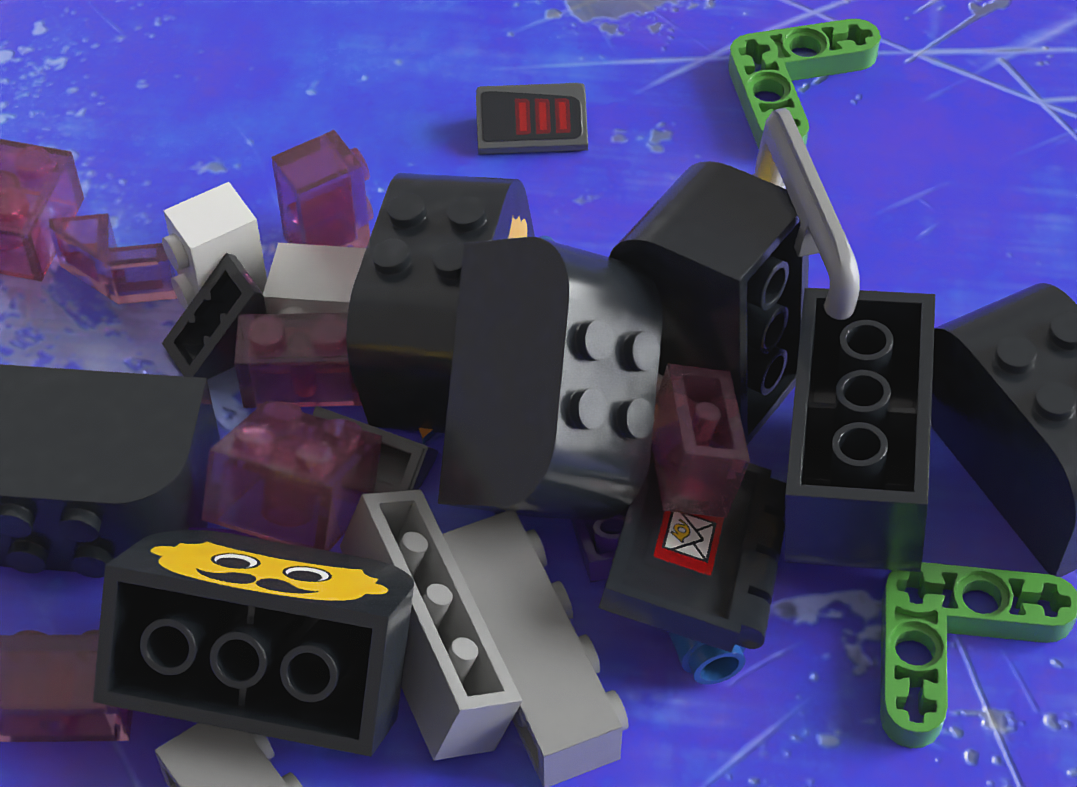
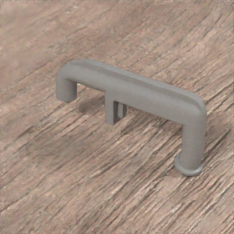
[753,108,860,320]

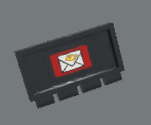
[598,431,786,653]

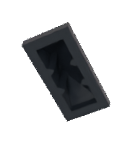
[162,253,273,380]

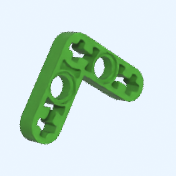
[728,19,881,149]
[880,562,1077,748]

